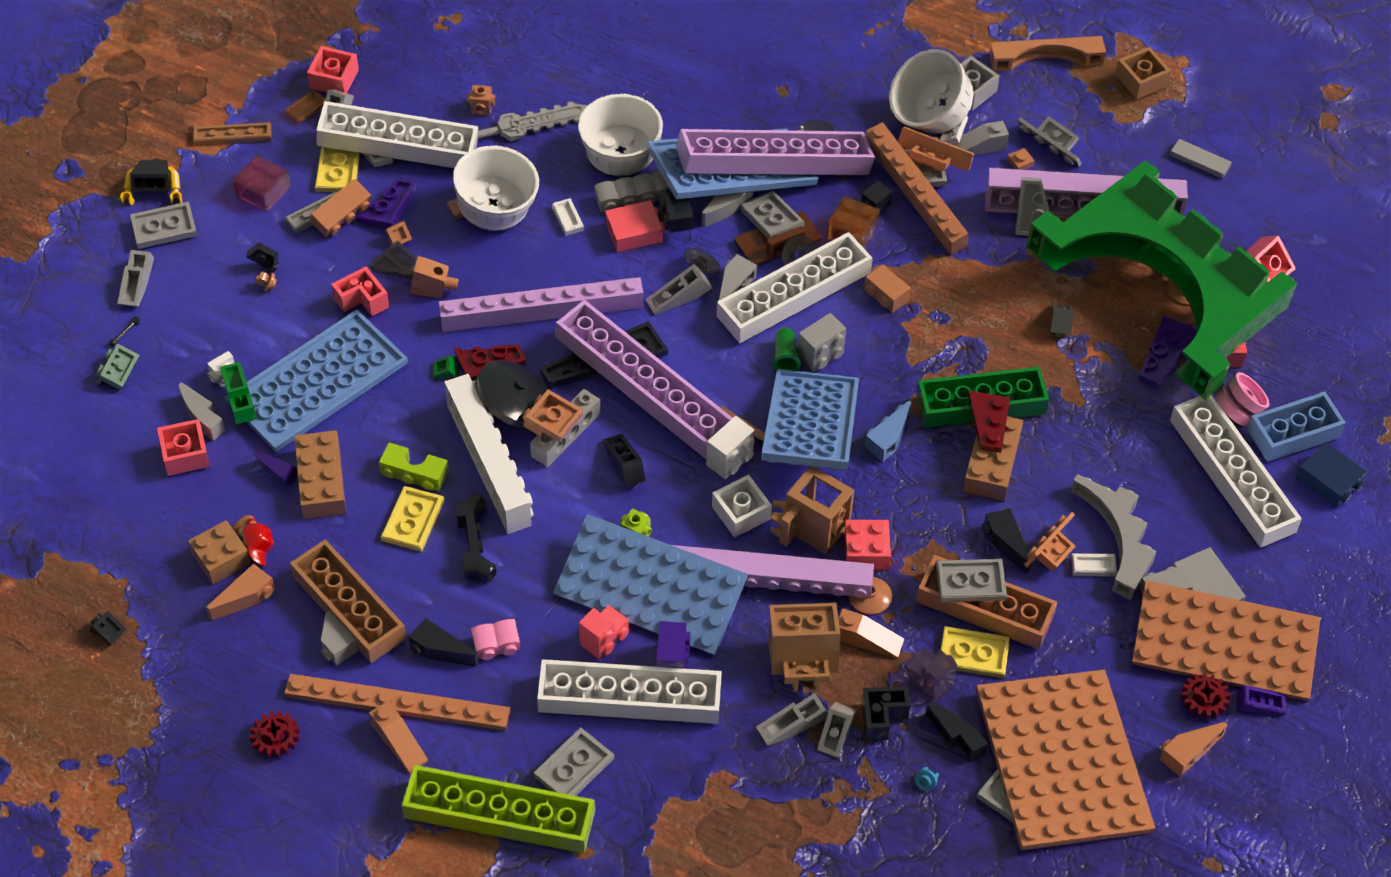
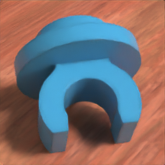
[914,767,939,791]

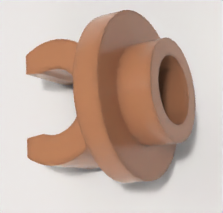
[254,272,277,292]

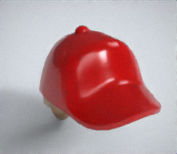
[232,515,274,567]

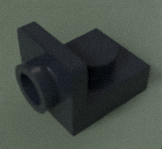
[246,242,278,275]
[89,611,127,646]

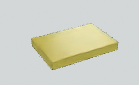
[315,146,361,192]
[381,486,444,552]
[938,626,1010,678]

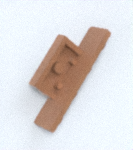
[898,127,974,171]
[1024,512,1076,572]

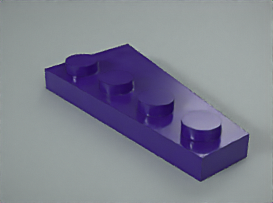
[1139,315,1196,388]

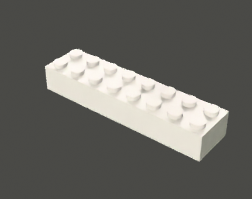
[316,101,478,168]
[717,232,872,343]
[445,374,534,534]
[1170,396,1302,548]
[537,660,722,724]

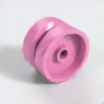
[1215,372,1269,426]

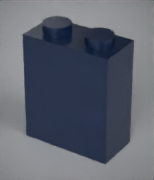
[1296,442,1366,508]

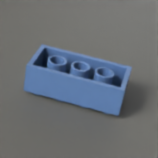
[1247,392,1346,462]

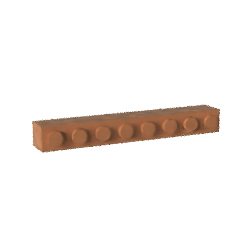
[866,122,969,255]

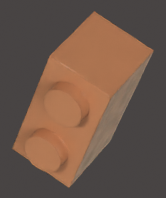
[864,265,911,313]

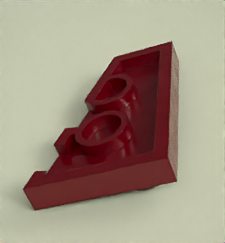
[454,345,526,381]
[968,391,1010,453]

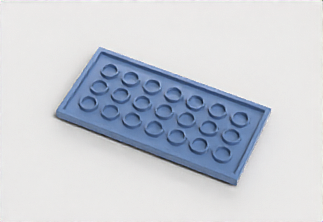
[647,128,818,199]
[225,310,408,452]
[761,369,859,470]
[553,514,748,656]

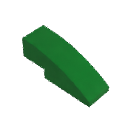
[220,362,257,424]

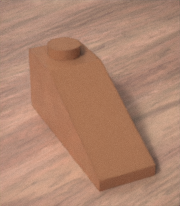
[206,564,275,621]
[838,609,904,659]
[369,701,428,774]
[1159,722,1228,777]

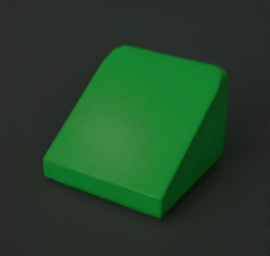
[433,355,459,380]

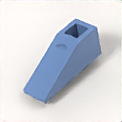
[865,400,911,462]

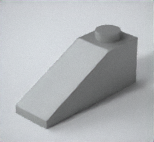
[952,121,1009,156]
[719,254,757,300]
[645,264,712,315]

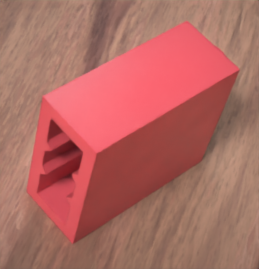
[605,200,665,253]

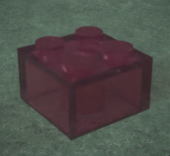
[233,155,291,211]

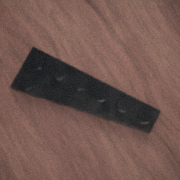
[540,321,668,387]

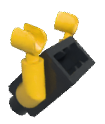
[120,158,183,205]

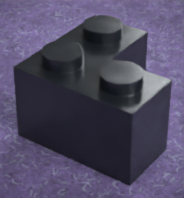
[659,189,694,233]
[861,686,910,741]

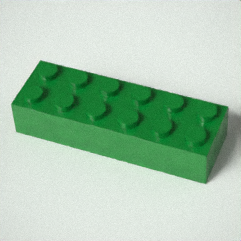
[916,367,1049,428]

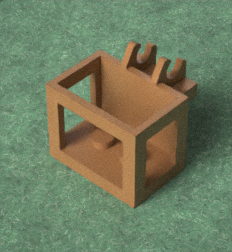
[770,466,854,555]
[768,603,840,692]

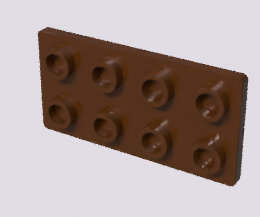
[734,211,822,265]

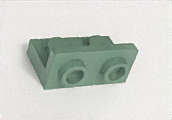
[95,343,139,390]

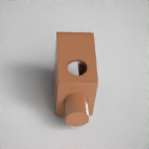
[410,256,459,298]

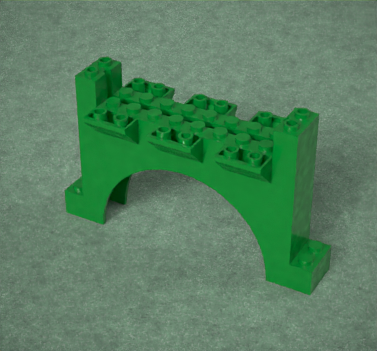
[1025,160,1297,401]

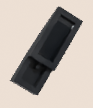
[925,702,988,762]

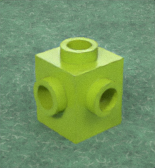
[620,508,652,537]

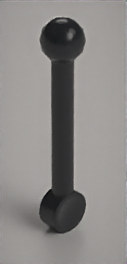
[109,316,140,347]

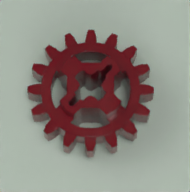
[1180,673,1231,720]
[250,710,300,759]

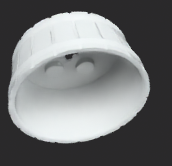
[889,49,973,134]
[578,94,663,176]
[453,146,539,231]

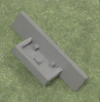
[1018,116,1082,166]

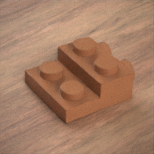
[523,389,583,442]

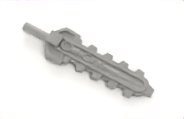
[478,102,588,141]

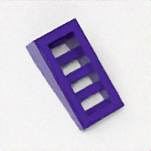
[253,451,298,484]
[1237,685,1286,716]

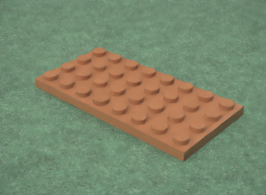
[1131,581,1321,702]

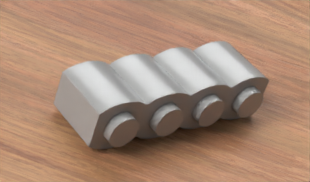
[594,171,670,212]

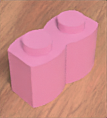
[471,619,521,660]

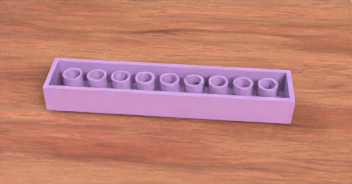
[676,129,875,175]
[985,168,1188,217]
[555,300,732,460]

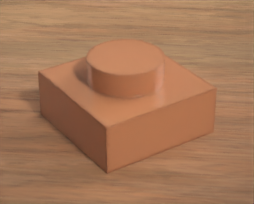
[1007,148,1035,170]
[384,221,412,248]

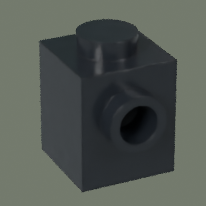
[861,181,892,216]

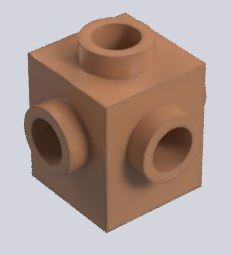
[467,85,495,116]

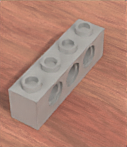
[530,389,601,468]

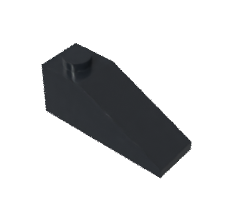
[602,433,646,487]
[982,508,1032,573]
[409,618,479,667]

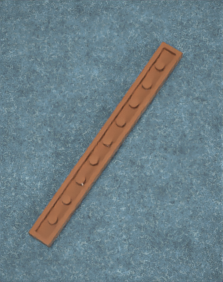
[285,674,510,731]

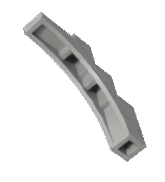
[1071,474,1157,600]

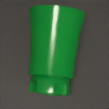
[772,327,801,372]

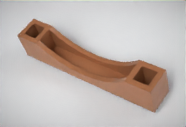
[989,36,1106,72]

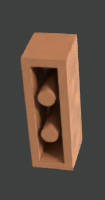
[310,179,371,238]

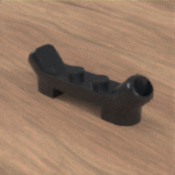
[455,493,497,583]

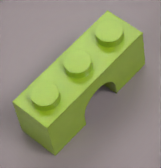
[379,443,449,492]

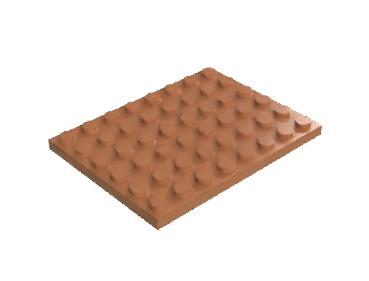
[975,670,1155,850]

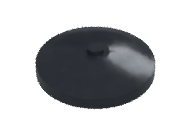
[475,360,549,429]

